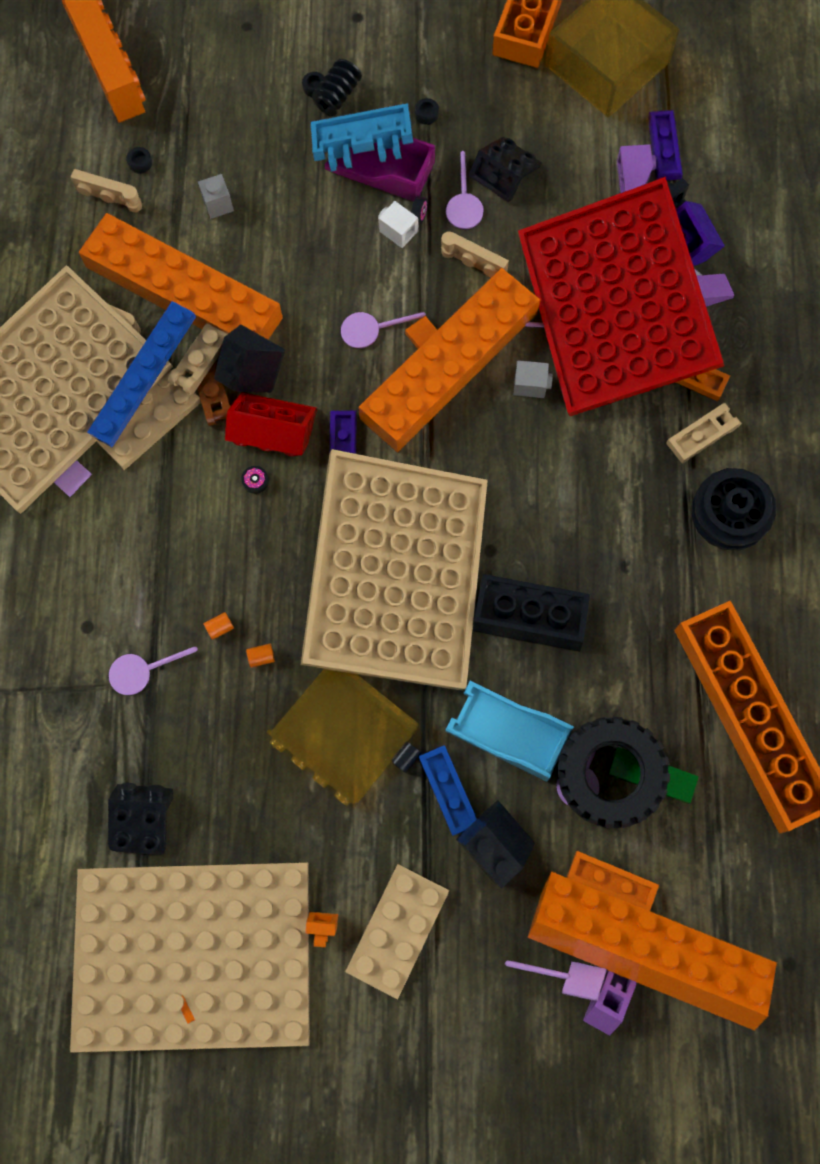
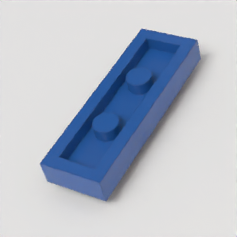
[419,745,477,836]

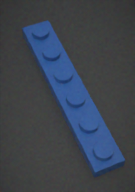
[87,301,196,448]

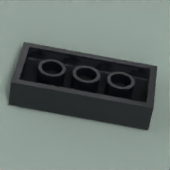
[472,574,590,652]

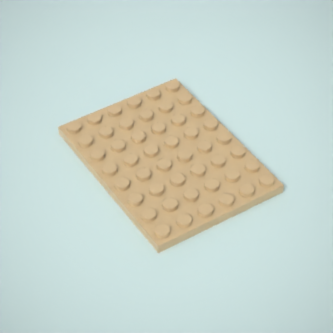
[0,265,173,514]
[301,449,488,691]
[70,863,310,1052]

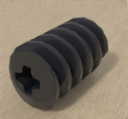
[312,59,362,117]

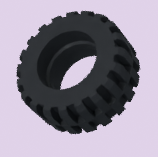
[558,716,670,828]

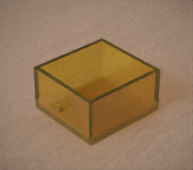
[545,0,680,117]

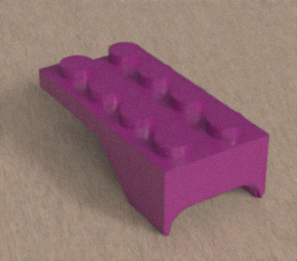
[325,138,435,201]

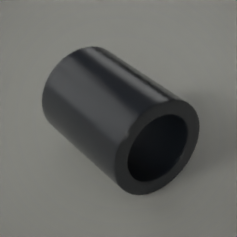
[391,741,421,773]

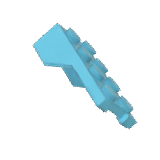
[445,681,574,782]

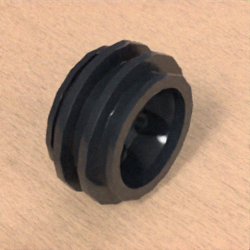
[691,468,776,551]

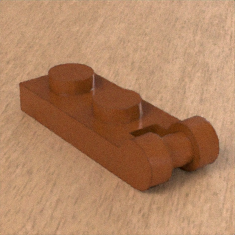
[197,361,230,426]

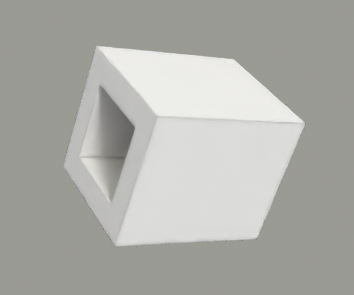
[378,201,418,248]

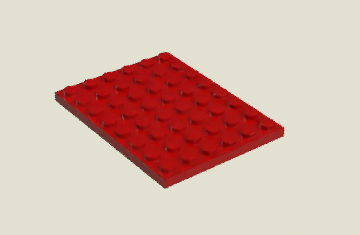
[518,177,724,416]

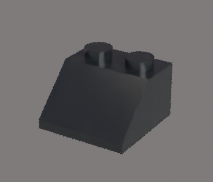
[214,324,285,393]
[456,800,535,889]

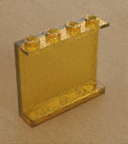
[267,669,419,807]

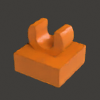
[306,912,339,948]

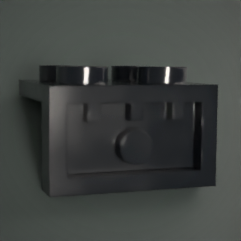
[469,137,542,202]

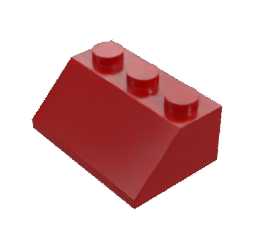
[225,393,317,456]

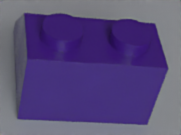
[676,201,725,266]

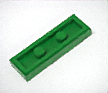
[608,747,699,804]

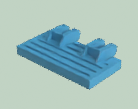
[311,103,414,171]

